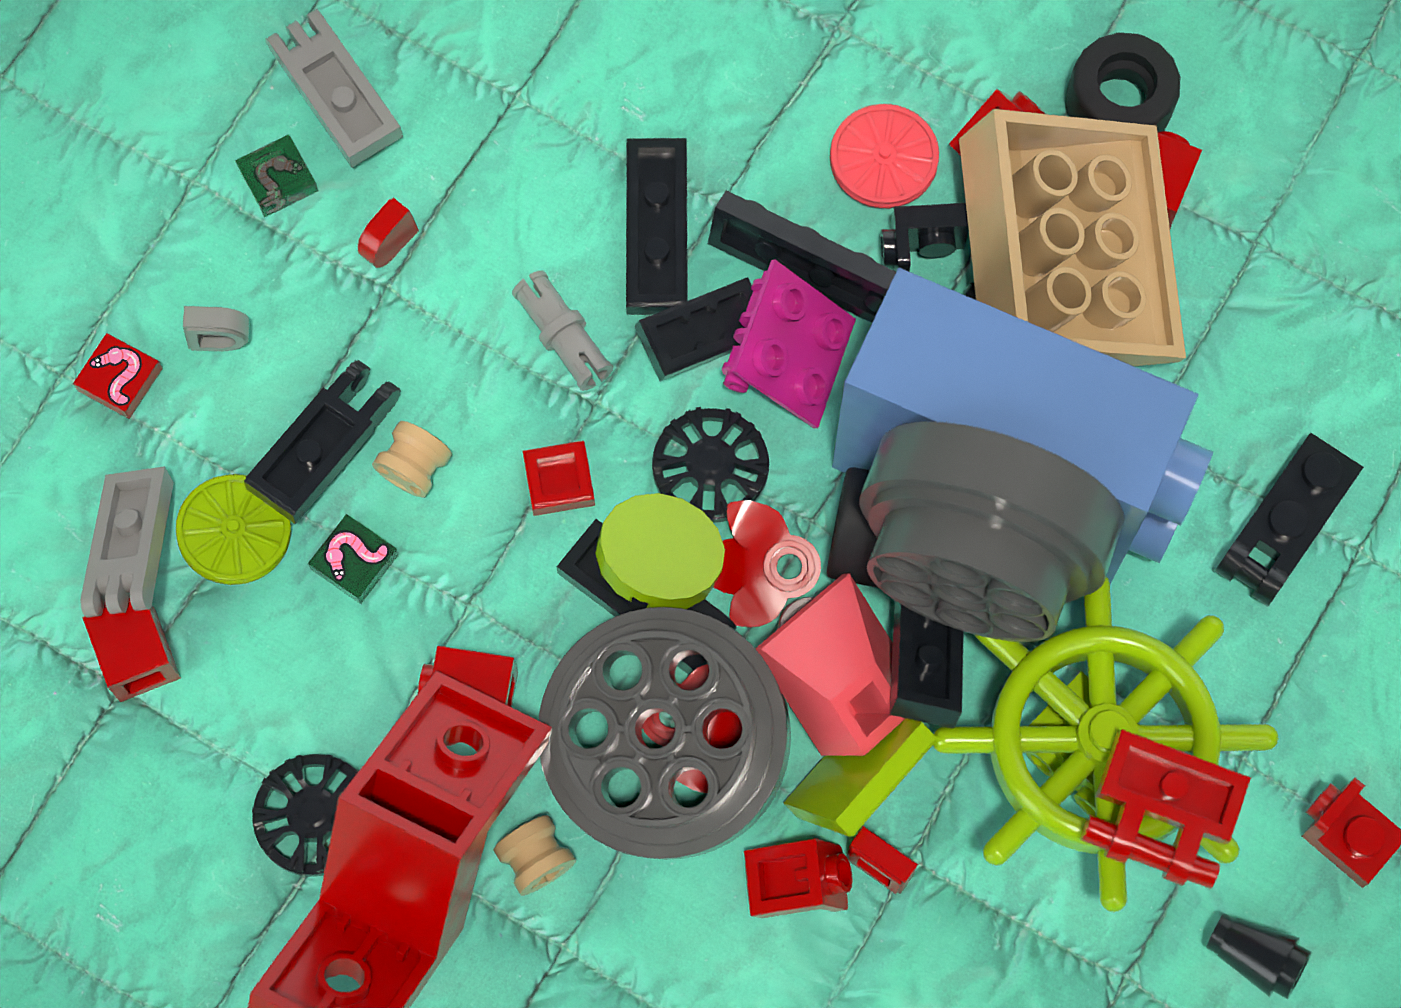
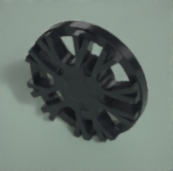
[652,407,769,523]
[252,754,358,877]

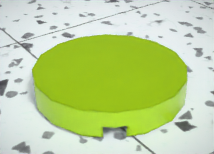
[596,493,725,609]

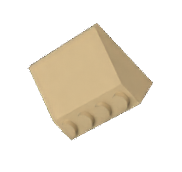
[959,109,1186,366]

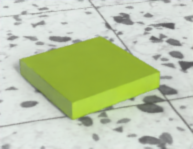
[783,718,937,837]

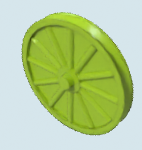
[176,474,291,585]

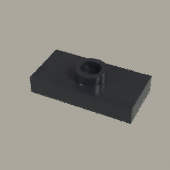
[635,277,753,382]

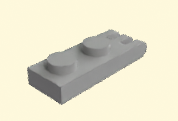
[265,9,403,167]
[81,466,174,618]

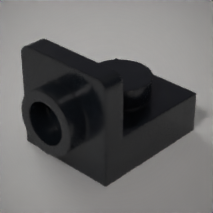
[880,203,969,272]

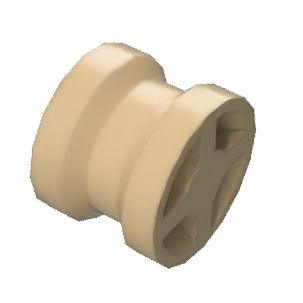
[372,421,452,498]
[493,815,576,896]

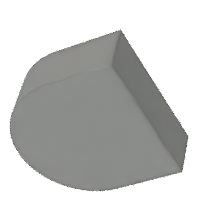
[183,306,249,351]

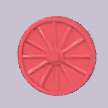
[830,104,939,208]

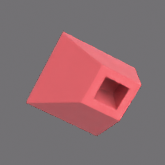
[755,573,906,756]

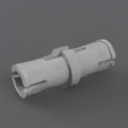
[512,270,613,391]

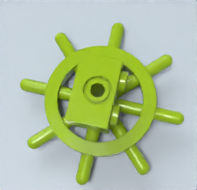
[933,576,1278,912]

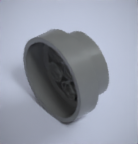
[859,422,1124,642]
[538,607,791,860]

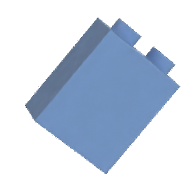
[832,268,1213,584]

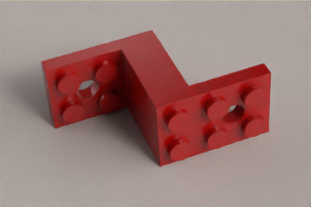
[248,671,552,1008]

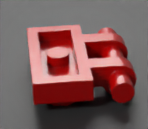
[1081,729,1251,889]

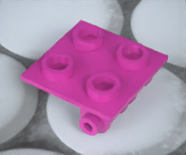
[721,260,856,429]

